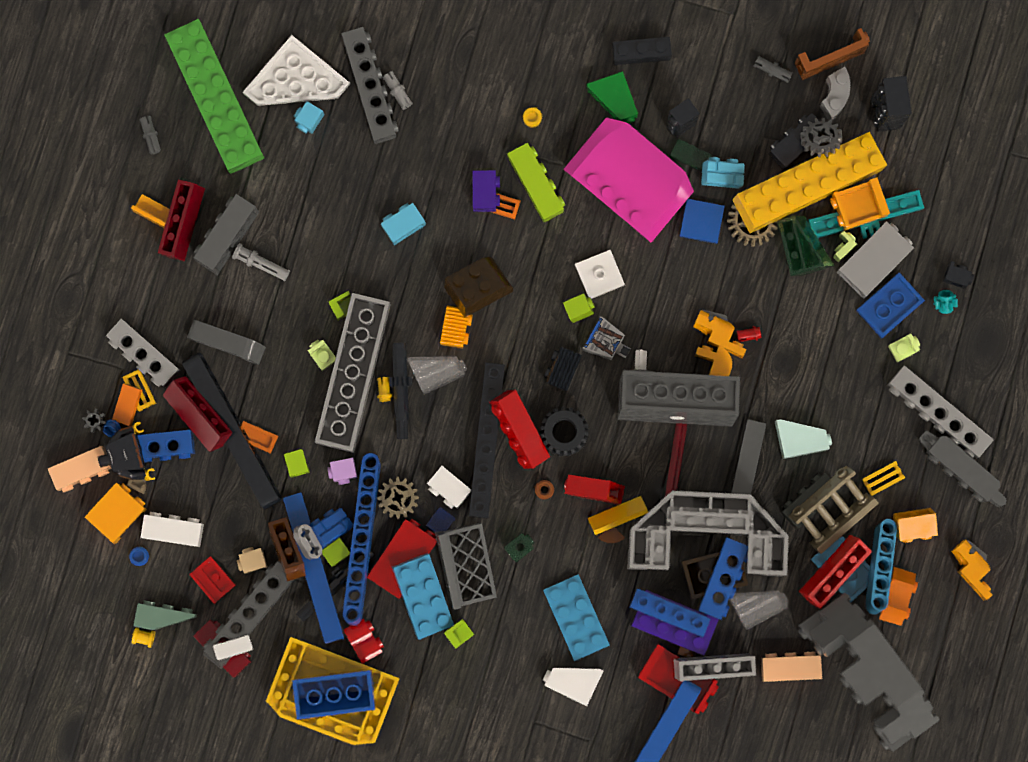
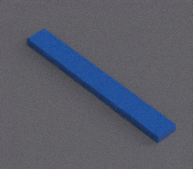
[283,493,344,644]

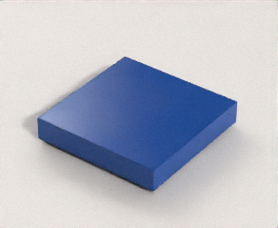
[680,199,724,244]

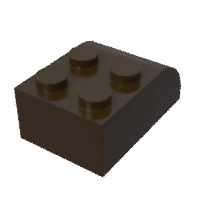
[444,257,513,318]
[682,552,748,599]

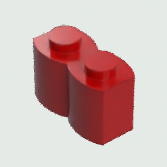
[343,618,384,664]

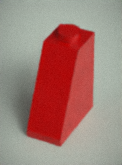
[564,475,625,505]

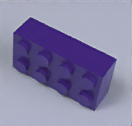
[631,590,719,656]

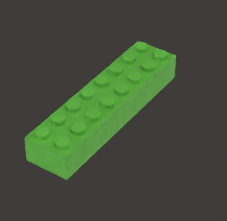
[164,19,264,174]

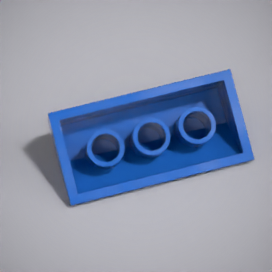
[292,670,375,720]

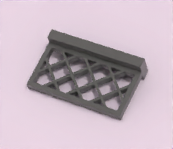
[435,522,497,610]

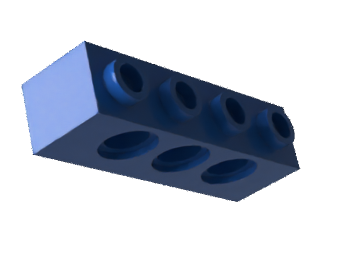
[138,430,195,463]
[698,538,748,620]
[630,589,710,637]

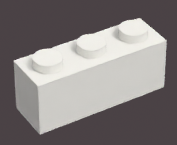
[140,512,204,547]

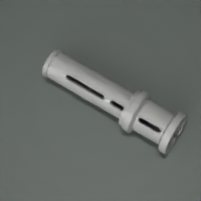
[232,243,290,282]

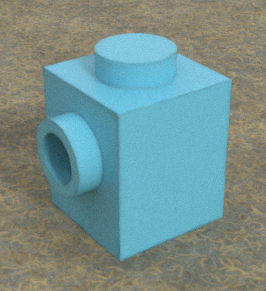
[294,101,324,133]

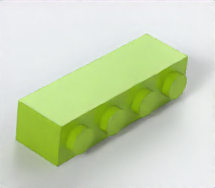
[507,143,565,223]

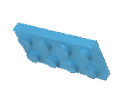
[392,553,454,640]
[543,574,610,661]

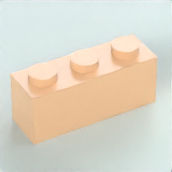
[48,446,112,493]
[761,652,822,682]

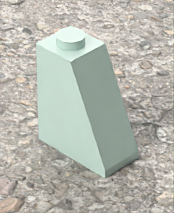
[775,419,832,459]

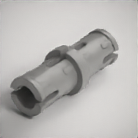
[383,71,413,110]

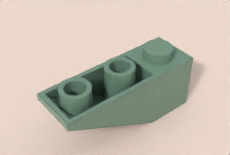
[133,600,197,630]

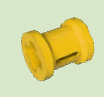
[132,627,155,648]

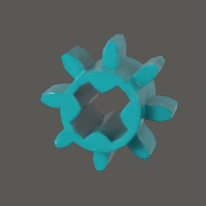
[934,290,958,314]

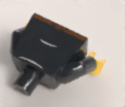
[98,422,155,481]

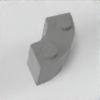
[820,67,850,121]

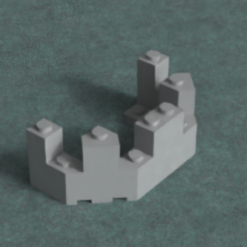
[627,491,788,577]

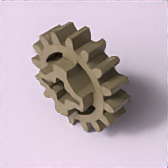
[377,477,419,519]

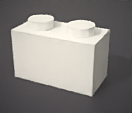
[427,466,472,509]

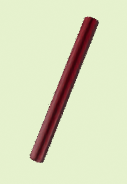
[665,423,687,497]

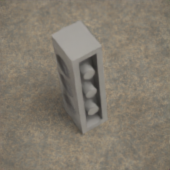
[106,319,180,388]
[674,653,756,681]

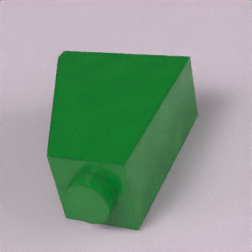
[587,72,638,124]

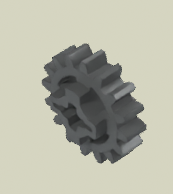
[801,118,842,157]

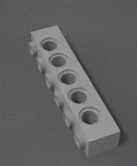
[887,366,994,459]

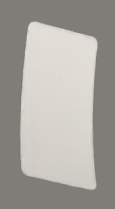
[213,635,253,660]

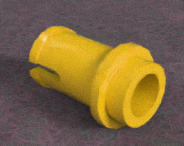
[377,377,392,402]

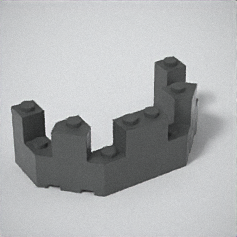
[798,592,939,752]

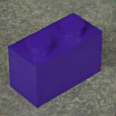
[473,170,500,212]

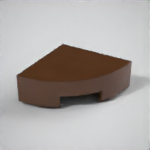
[598,527,625,543]
[677,646,697,658]

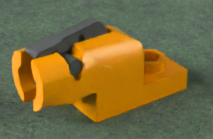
[693,310,747,358]
[951,539,992,601]

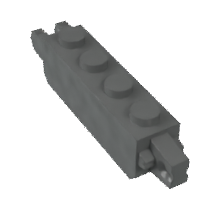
[918,431,1007,507]

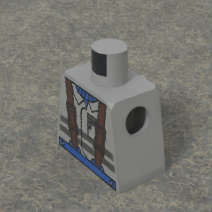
[582,316,631,360]

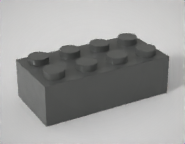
[194,194,259,275]

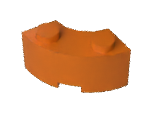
[879,567,918,626]

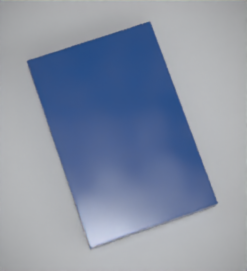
[856,272,925,339]

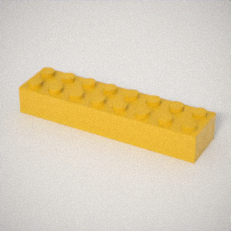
[732,132,887,233]

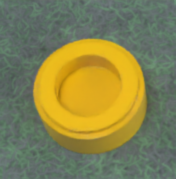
[523,107,542,127]

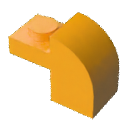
[695,345,732,376]

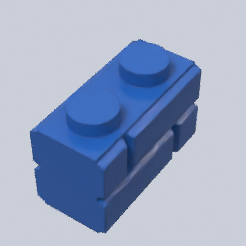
[309,508,354,549]

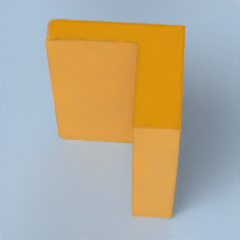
[131,194,170,228]

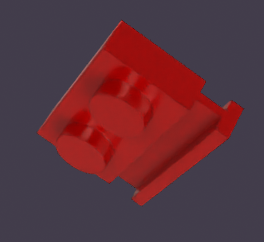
[189,556,236,604]

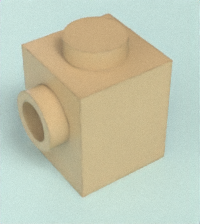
[237,547,268,574]

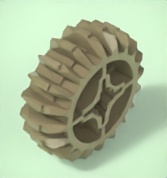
[727,205,779,247]

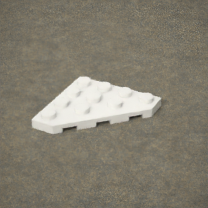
[243,35,350,106]

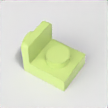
[833,231,857,263]
[888,333,920,362]
[308,340,336,371]

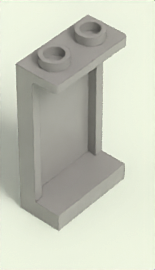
[836,221,914,299]

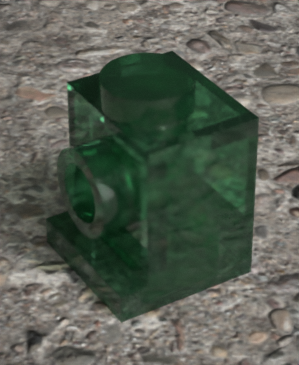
[504,534,534,563]

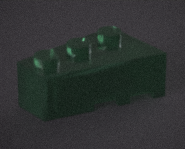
[778,215,834,276]

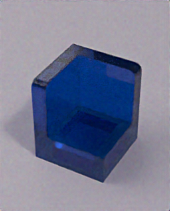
[426,507,456,532]

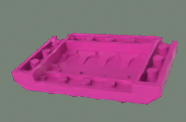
[563,118,694,243]

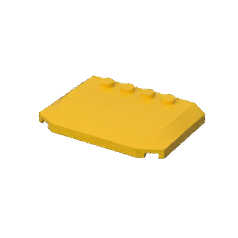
[266,637,400,745]

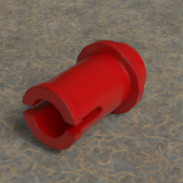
[736,326,761,343]

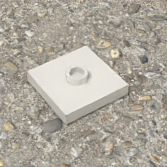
[575,250,625,299]

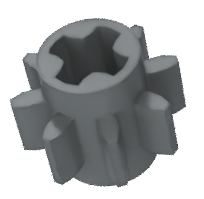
[82,409,106,433]

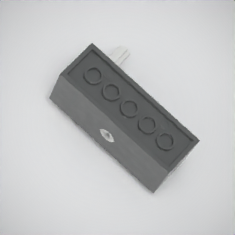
[618,350,740,426]

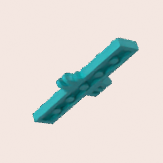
[808,190,924,239]

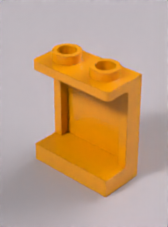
[830,177,890,231]
[85,483,147,544]

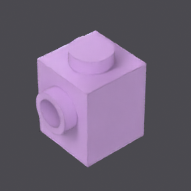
[328,458,358,485]

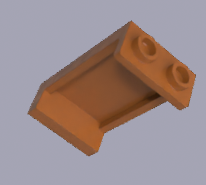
[794,28,870,80]

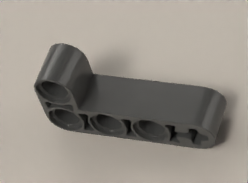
[187,320,266,365]

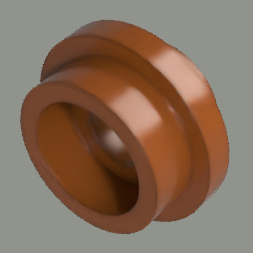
[535,480,554,499]

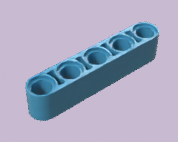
[865,519,897,614]

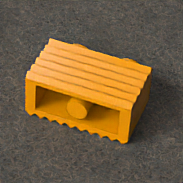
[440,306,473,349]

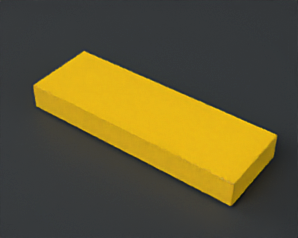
[588,496,648,535]

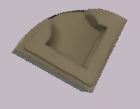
[126,479,146,494]

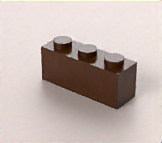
[268,517,306,581]

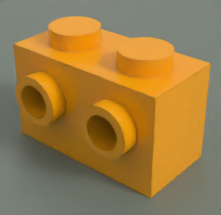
[893,508,938,542]

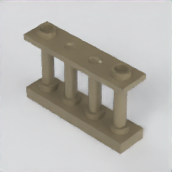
[788,466,879,554]

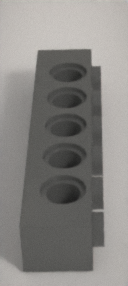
[341,27,398,144]
[203,562,295,669]

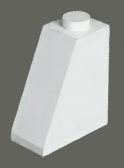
[543,668,603,706]

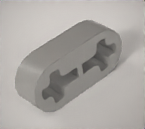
[293,524,322,560]

